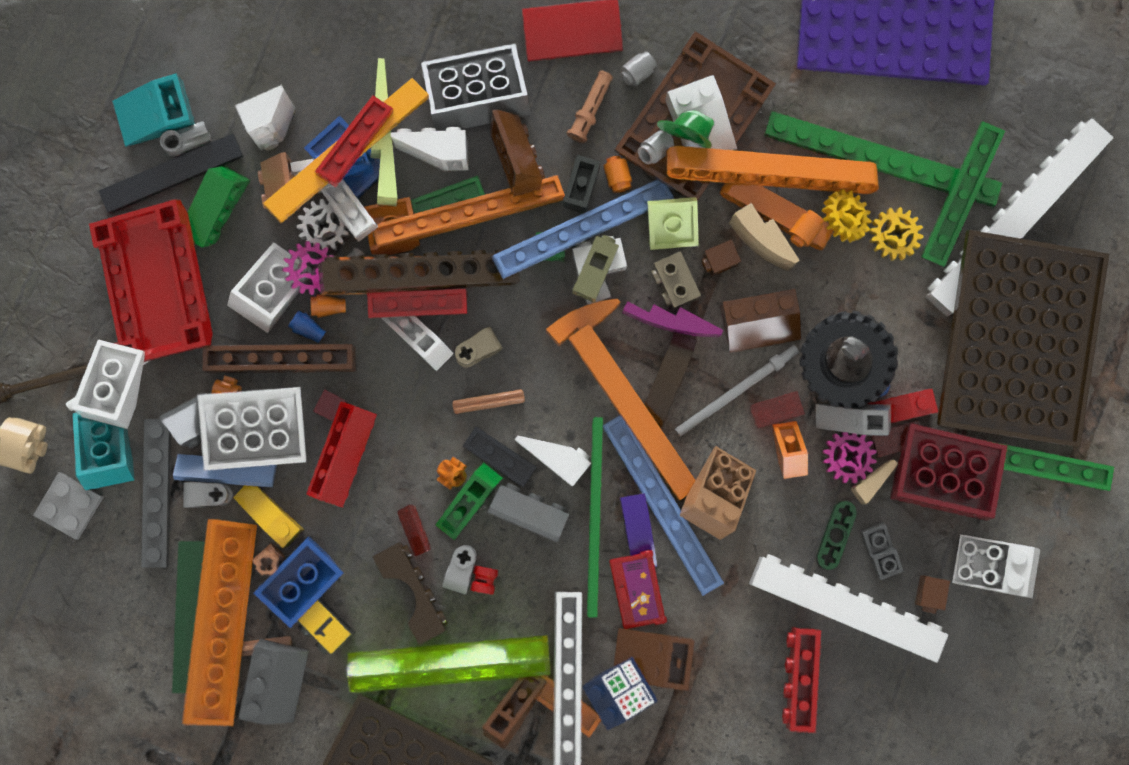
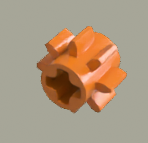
[211,375,242,394]
[437,457,467,490]

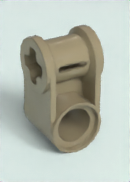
[455,327,503,368]

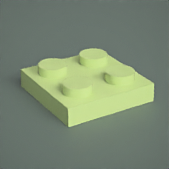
[647,197,699,250]

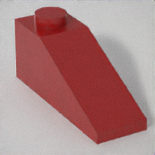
[868,388,938,423]

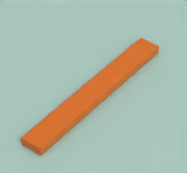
[372,175,565,251]
[568,324,695,500]

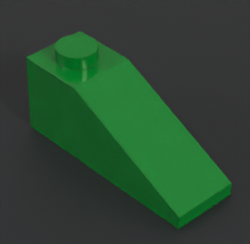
[435,463,503,540]

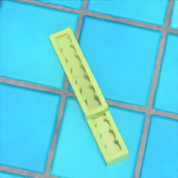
[371,58,397,206]

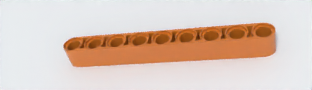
[666,146,879,194]

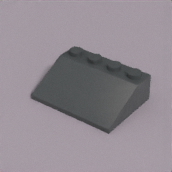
[421,44,531,131]

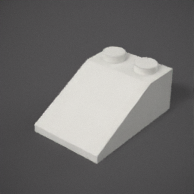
[665,75,737,151]
[227,242,313,333]
[71,340,145,429]

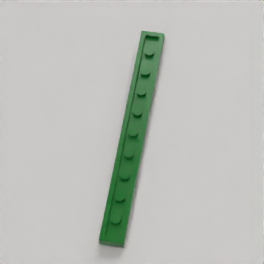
[764,111,1002,207]

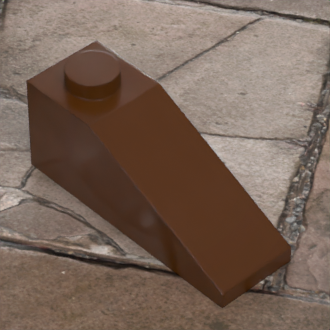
[482,667,547,749]

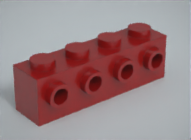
[306,402,377,508]
[782,627,821,733]

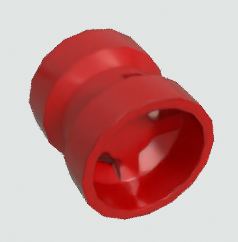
[470,565,499,595]

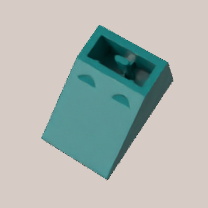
[113,73,195,147]

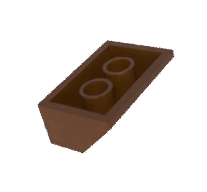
[490,110,545,197]
[720,289,801,353]

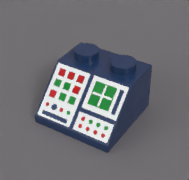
[582,657,658,731]

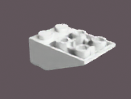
[391,127,469,171]
[952,534,1040,598]

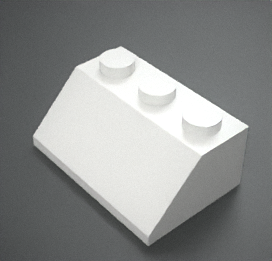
[235,85,295,150]

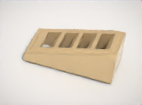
[851,460,898,504]

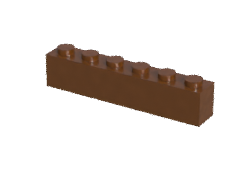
[203,344,356,373]

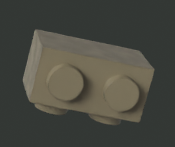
[651,251,701,311]

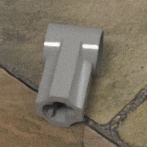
[160,121,212,158]

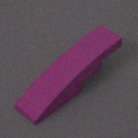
[622,301,724,338]

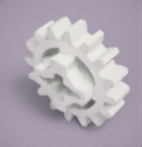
[297,199,350,251]

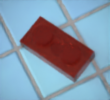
[750,391,805,429]

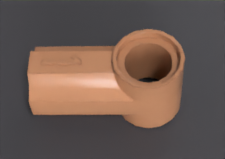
[253,543,286,576]

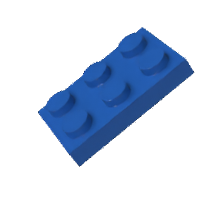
[304,116,380,199]

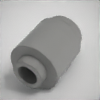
[620,51,657,87]
[638,130,674,164]

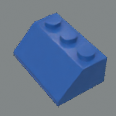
[254,536,344,628]

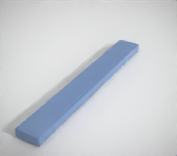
[492,180,674,279]
[603,415,724,596]

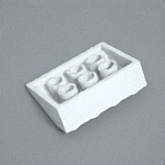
[198,387,307,470]

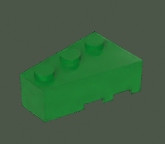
[187,166,251,248]

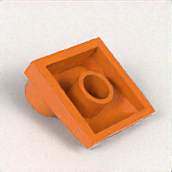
[364,197,420,255]

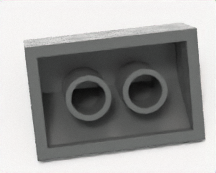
[488,483,569,542]
[239,639,309,724]

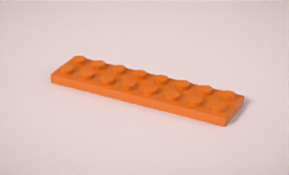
[183,519,257,726]

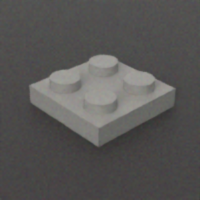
[33,472,104,540]

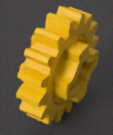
[822,189,872,243]
[869,207,923,261]

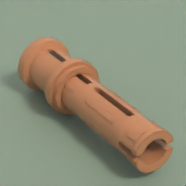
[566,71,613,143]

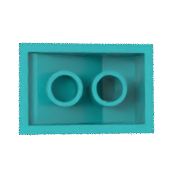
[73,413,135,491]

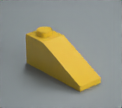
[233,485,304,548]

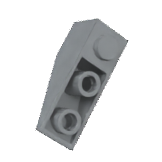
[816,404,891,435]

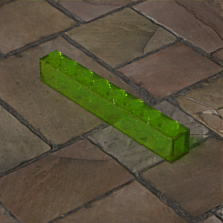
[347,635,551,693]

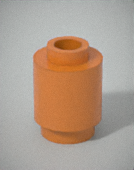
[603,155,632,193]
[789,210,824,248]

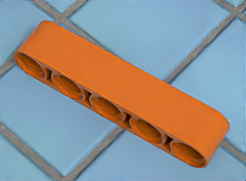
[719,183,834,251]

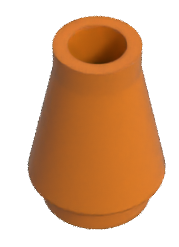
[310,294,346,318]

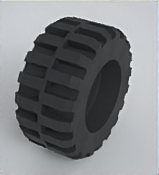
[799,311,899,409]

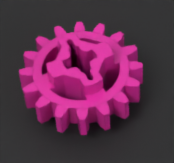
[282,241,334,295]
[822,432,877,483]

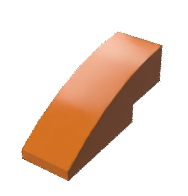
[546,299,621,346]

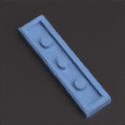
[173,454,277,488]

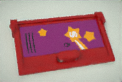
[609,550,667,629]

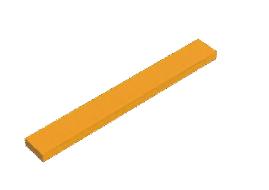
[264,78,429,223]

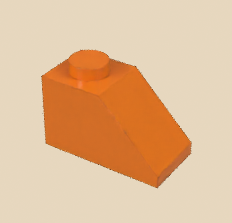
[773,421,808,479]

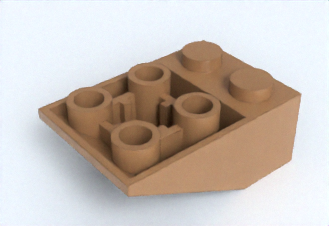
[679,446,756,540]

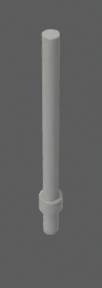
[675,345,799,437]

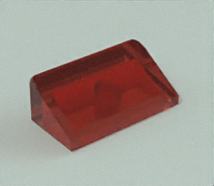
[397,504,432,556]

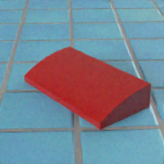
[522,0,623,61]

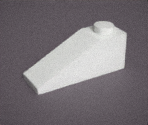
[382,316,454,371]
[515,436,591,487]

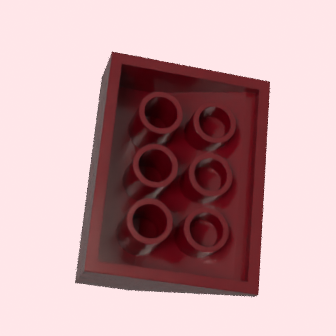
[890,424,1008,521]

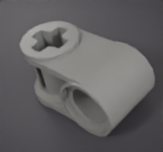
[183,482,233,508]
[442,545,477,595]

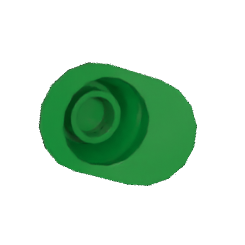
[657,110,714,148]

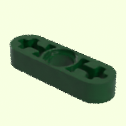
[816,501,857,570]

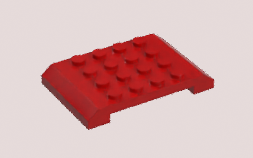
[89,199,213,362]

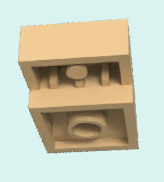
[729,203,800,271]

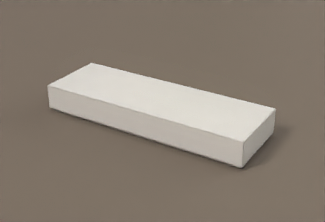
[321,179,378,242]

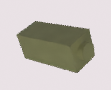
[572,235,619,303]

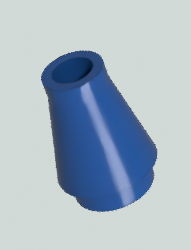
[288,311,326,343]

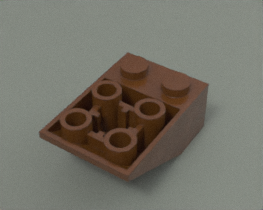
[613,628,695,691]

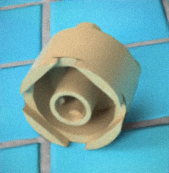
[0,417,48,474]

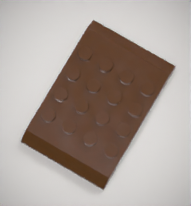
[615,31,776,202]

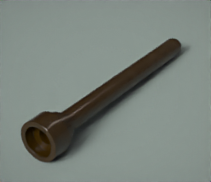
[0,365,88,404]

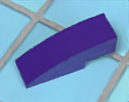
[620,493,657,567]

